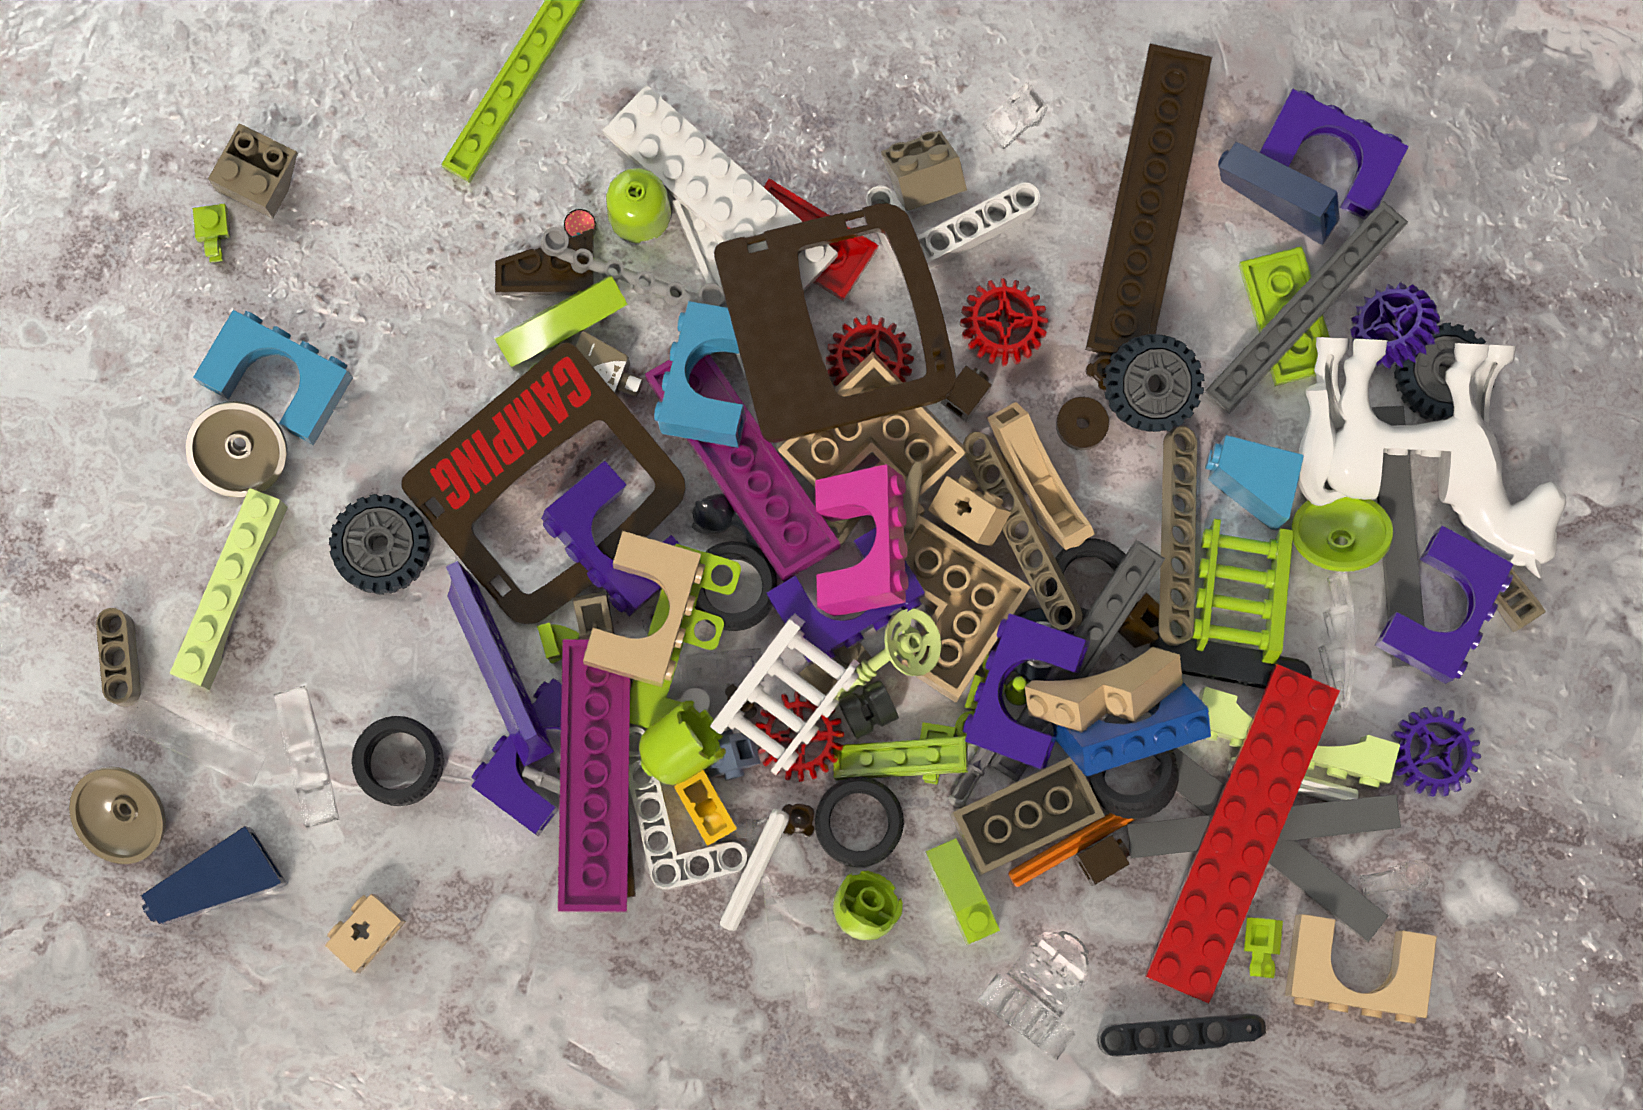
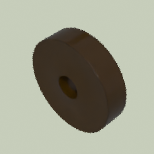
[1056,397,1109,450]

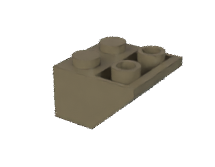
[208,123,298,219]
[880,131,967,211]

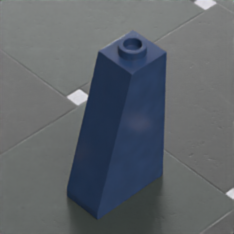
[1218,141,1340,245]
[140,826,288,925]

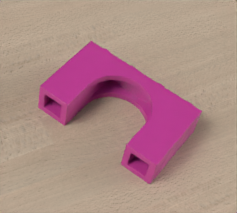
[815,464,909,617]

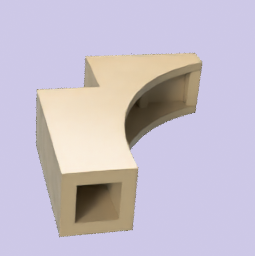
[987,402,1095,550]
[1025,647,1183,732]

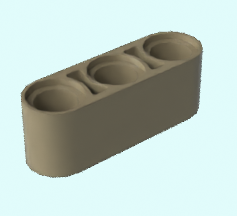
[96,608,141,707]

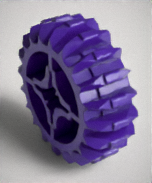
[1350,282,1441,369]
[1391,706,1481,797]

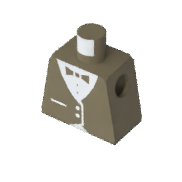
[576,331,643,397]

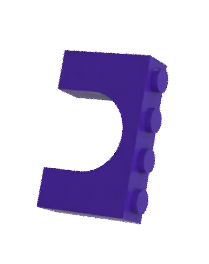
[1259,89,1409,220]
[541,461,679,617]
[1374,526,1514,684]
[767,528,925,667]
[963,613,1090,769]
[471,678,562,837]

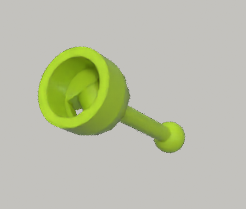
[1005,676,1028,706]

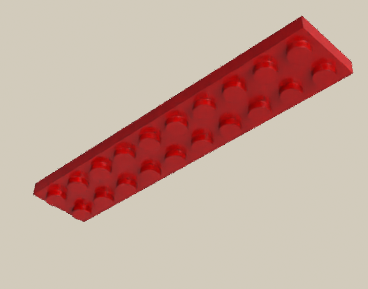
[1145,664,1340,1004]

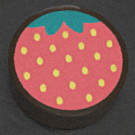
[564,209,597,238]

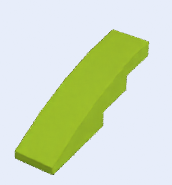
[494,275,628,367]

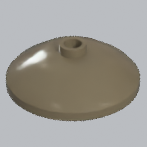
[185,401,287,498]
[69,767,166,864]

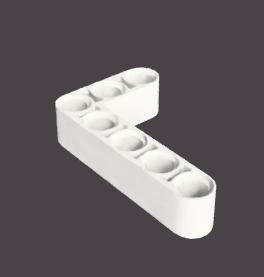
[865,182,1040,275]
[629,727,748,890]

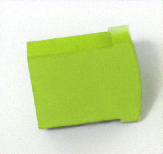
[537,622,580,664]

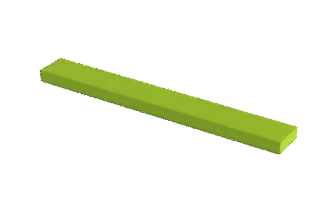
[441,0,585,183]

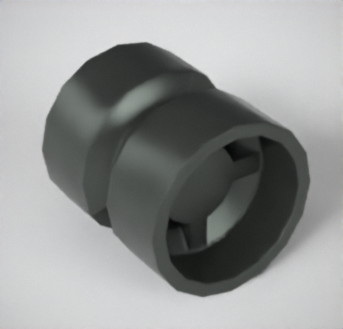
[838,680,899,739]

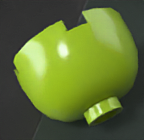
[833,871,903,941]

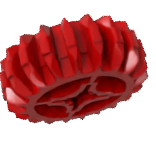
[960,278,1048,366]
[825,315,914,387]
[755,691,844,782]

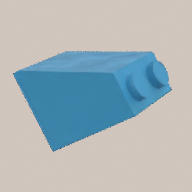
[1205,435,1304,531]

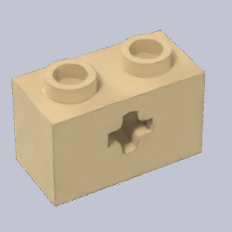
[928,475,1011,546]
[324,894,406,973]

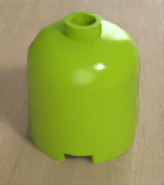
[606,168,671,244]
[639,700,726,785]

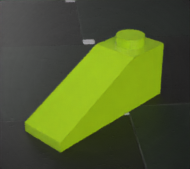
[925,838,1000,945]

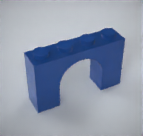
[1052,682,1211,776]

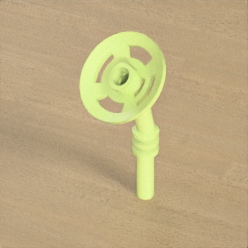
[834,609,941,708]

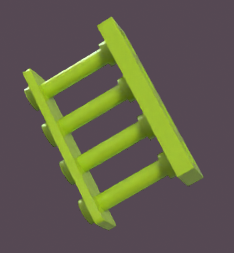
[1192,518,1293,664]

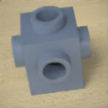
[708,730,761,781]

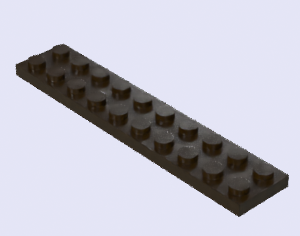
[1085,43,1212,355]

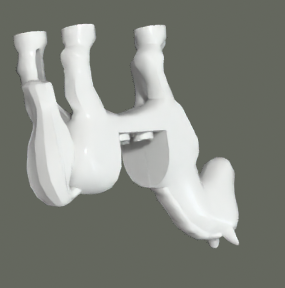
[1298,337,1566,578]

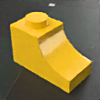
[674,770,737,846]

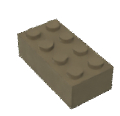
[950,757,1105,876]

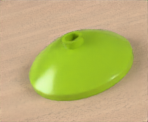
[1291,497,1393,572]

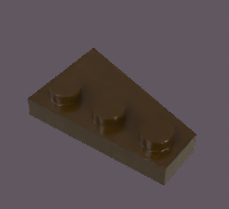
[495,228,594,296]

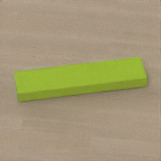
[833,737,968,780]

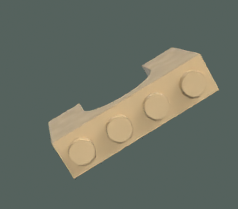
[583,531,705,687]
[1285,914,1437,1024]

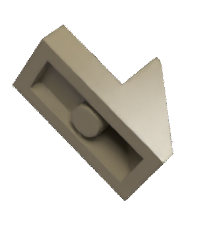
[799,643,872,696]

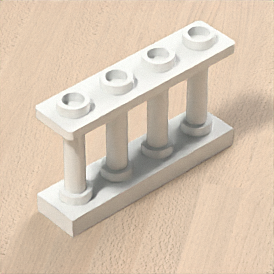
[710,614,859,775]

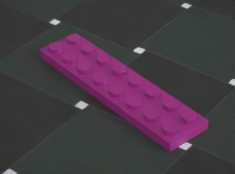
[645,354,841,582]
[558,639,630,913]

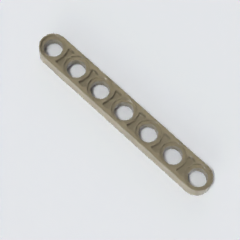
[1159,426,1197,646]
[963,432,1083,631]

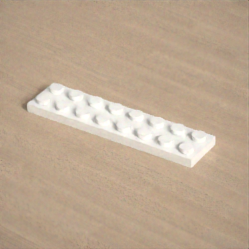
[602,85,838,291]

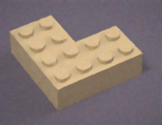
[777,352,966,497]
[902,515,1031,703]

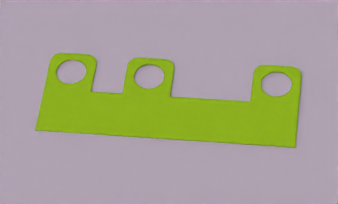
[630,543,741,728]

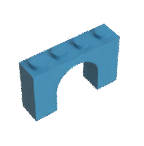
[654,301,746,448]
[193,310,353,445]

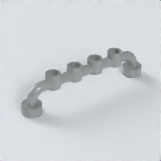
[541,227,725,307]

